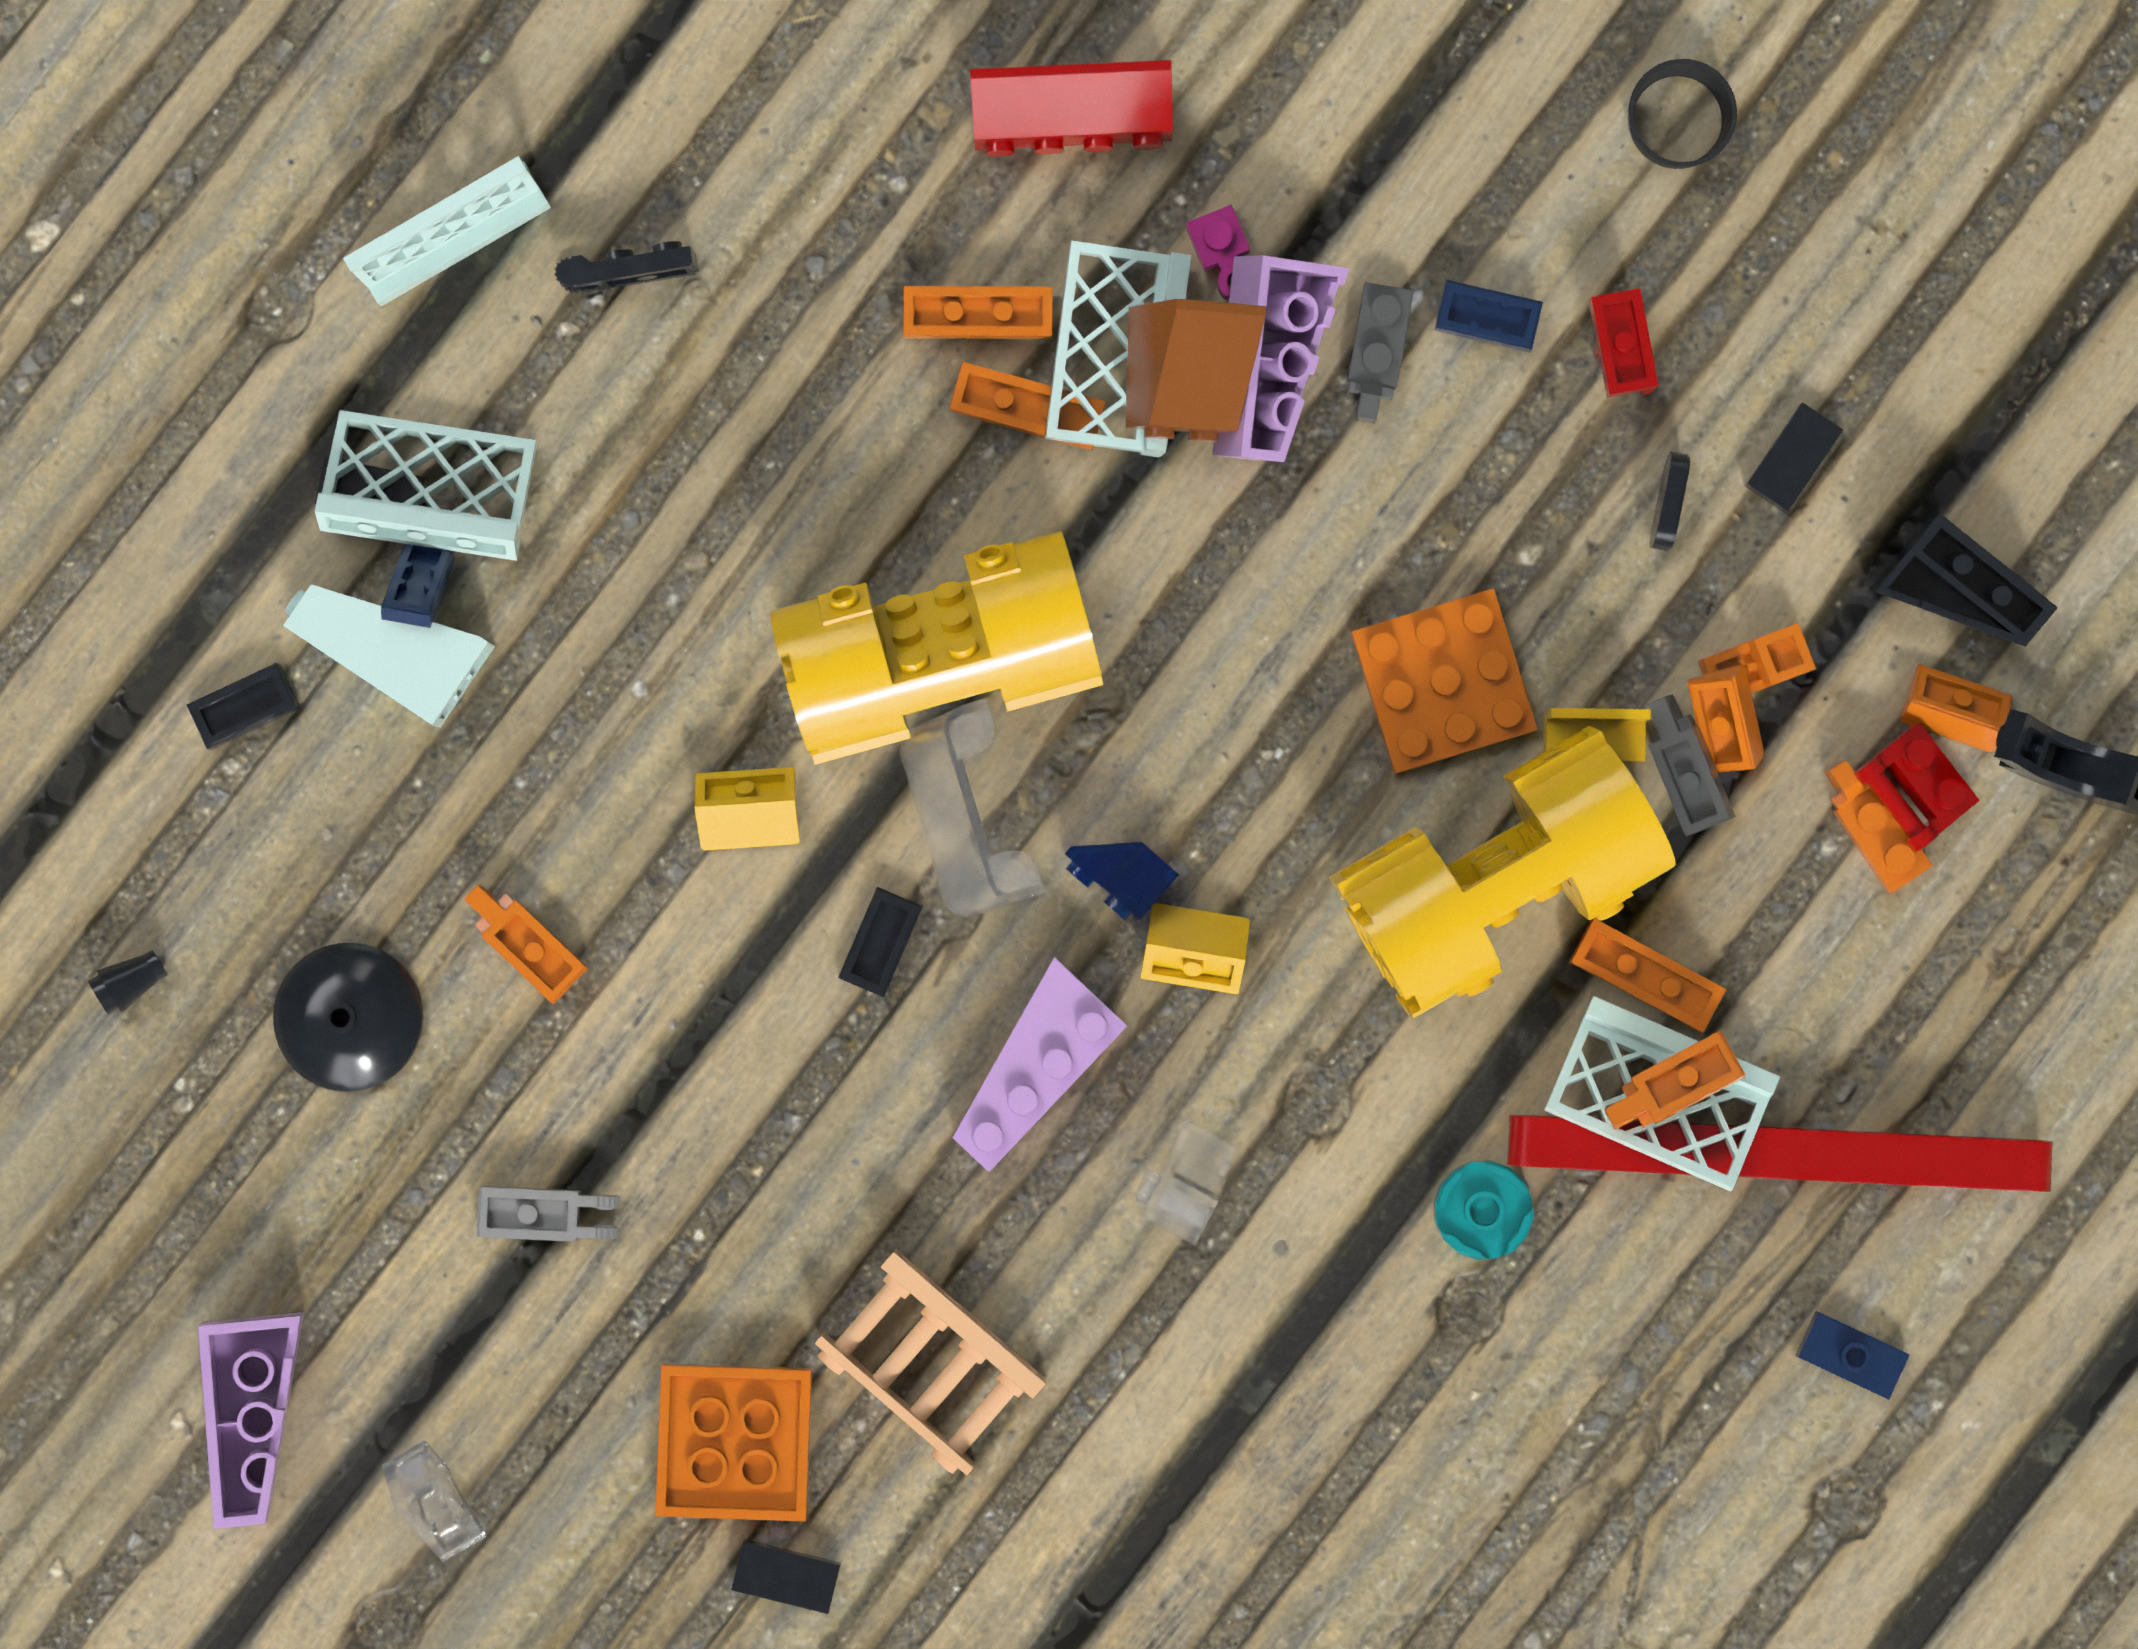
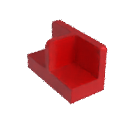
[1588,288,1659,398]

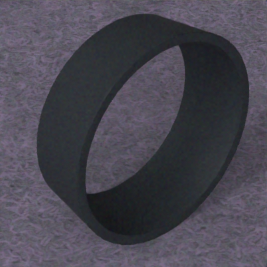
[1628,59,1737,169]

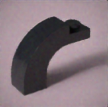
[1994,709,2138,815]

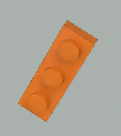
[904,286,1053,339]
[949,362,1106,451]
[1569,918,1727,1033]

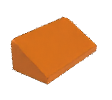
[1900,664,2013,752]
[1687,665,1764,772]

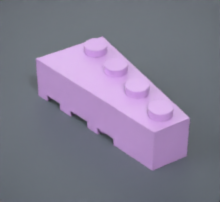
[1212,255,1350,462]
[953,957,1127,1172]
[198,1312,304,1529]

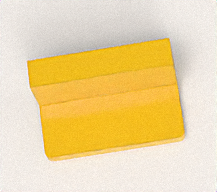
[1544,708,1651,763]
[695,767,800,850]
[1140,903,1250,994]

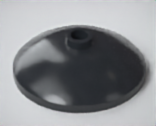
[273,943,424,1092]

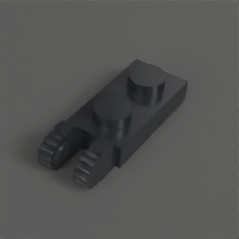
[554,241,699,294]

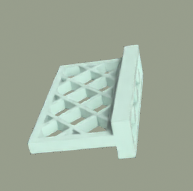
[343,156,551,307]
[1045,241,1191,457]
[315,410,537,561]
[1544,996,1780,1191]

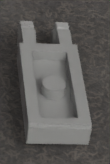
[476,1186,620,1242]

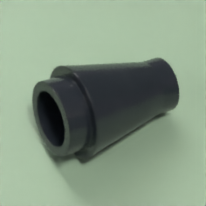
[88,950,168,1015]

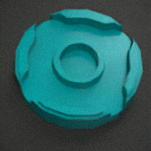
[1434,1160,1534,1260]

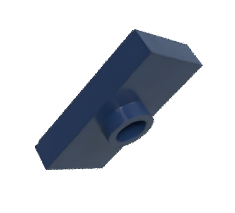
[1434,280,1543,353]
[381,544,455,628]
[1795,1311,1910,1400]

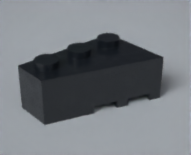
[1869,512,2058,647]

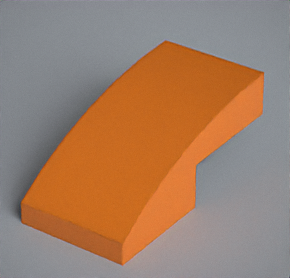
[1697,623,1816,693]

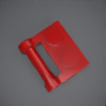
[1853,722,1980,853]

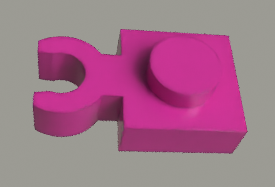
[1185,204,1250,300]

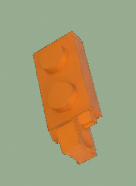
[1824,760,1933,894]
[464,884,589,1004]
[1604,1031,1746,1130]

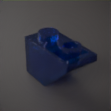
[1065,842,1179,921]

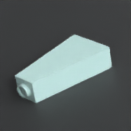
[283,584,495,728]

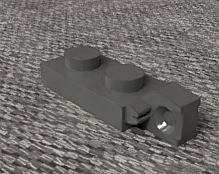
[1347,282,1414,424]
[1647,694,1736,836]

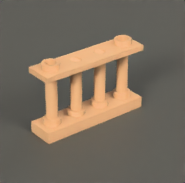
[815,1249,1046,1475]

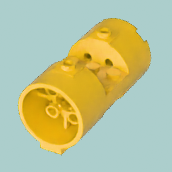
[770,530,1103,765]
[1329,725,1676,1019]

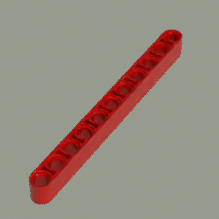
[1507,1115,2053,1192]

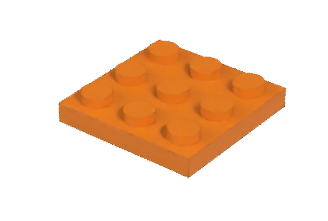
[1350,588,1538,774]
[655,1363,812,1522]

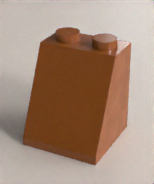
[1126,299,1266,442]

